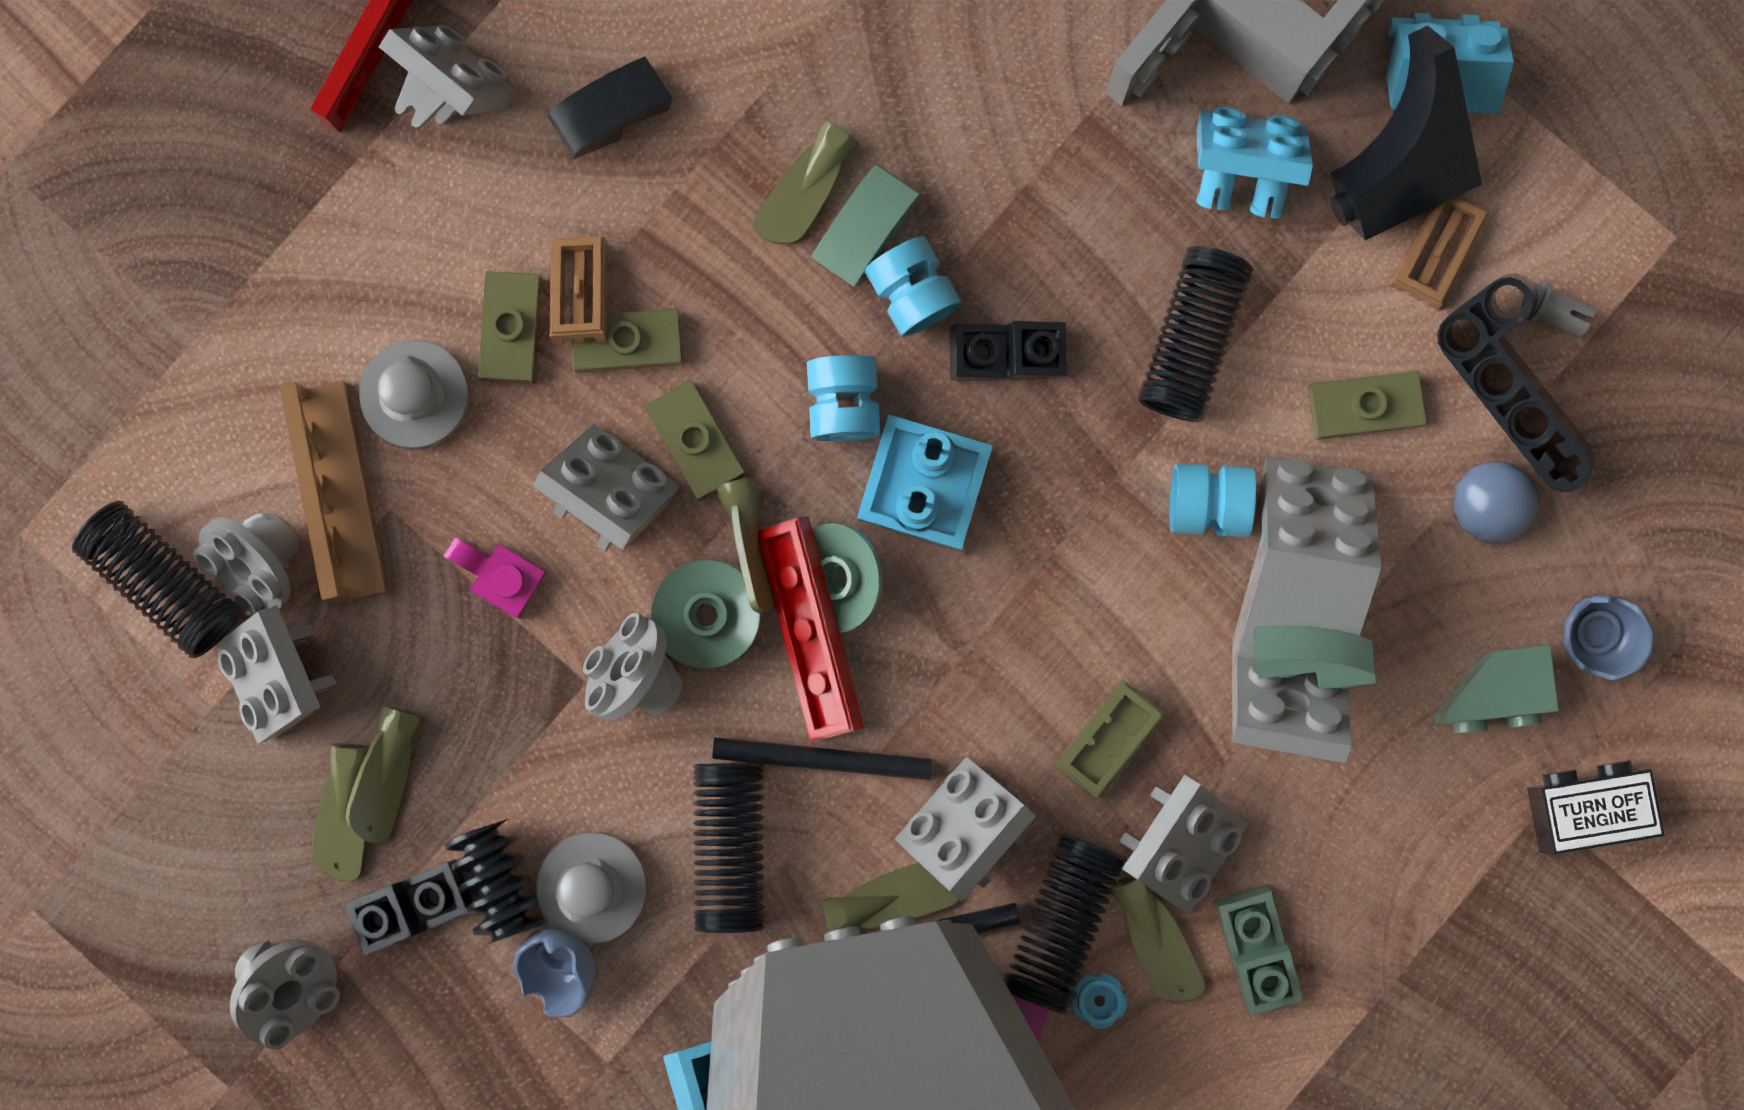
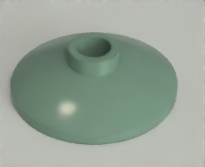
[812,523,883,633]
[651,560,761,669]

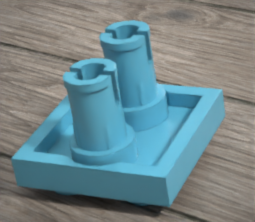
[1196,107,1313,219]
[857,414,993,551]

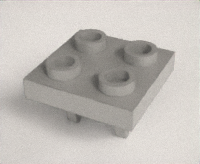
[379,24,519,128]
[533,424,681,552]
[216,605,337,744]
[895,757,1036,901]
[1119,775,1249,915]

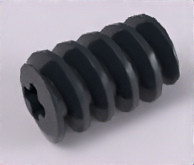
[445,819,545,944]

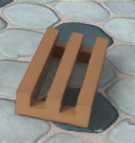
[1389,196,1490,310]
[549,235,608,344]

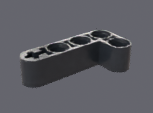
[1437,273,1595,492]

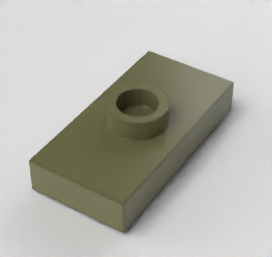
[478,271,542,384]
[570,308,683,373]
[1308,371,1426,440]
[644,379,746,501]
[1054,680,1166,800]

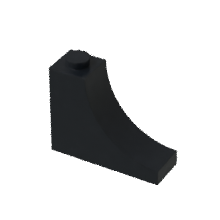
[1330,25,1482,240]

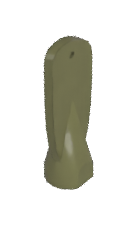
[753,120,859,244]
[717,478,775,614]
[345,705,422,844]
[312,743,369,881]
[820,862,958,932]
[1111,875,1205,1002]

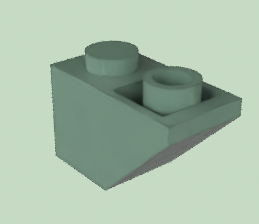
[1434,645,1559,734]

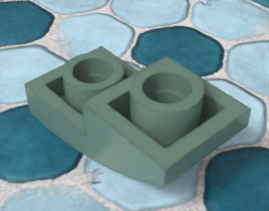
[811,164,922,287]
[1254,626,1377,690]
[1214,885,1303,1016]

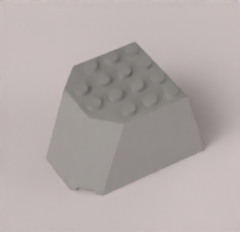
[707,916,1076,1110]

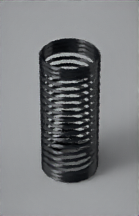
[1137,246,1254,422]
[72,501,240,658]
[693,763,765,933]
[1003,833,1127,1014]

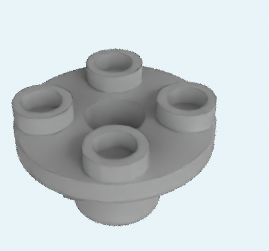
[359,340,470,449]
[193,513,300,616]
[583,612,683,721]
[536,832,648,944]
[230,940,340,1050]

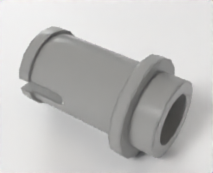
[1519,281,1595,338]

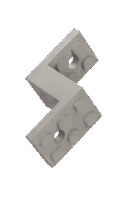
[1105,0,1386,106]
[1232,457,1381,763]

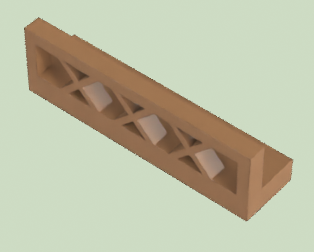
[279,381,390,604]

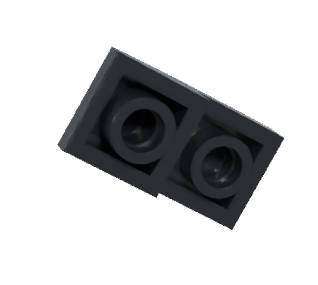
[547,57,672,159]
[950,321,1067,381]
[344,859,473,956]

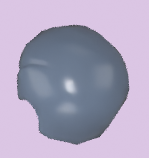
[1453,461,1539,543]
[1562,594,1655,681]
[513,928,598,1017]

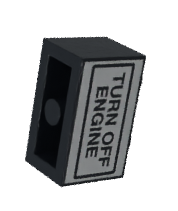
[1527,760,1665,854]

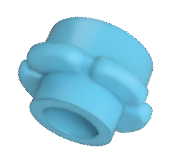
[1072,974,1127,1029]

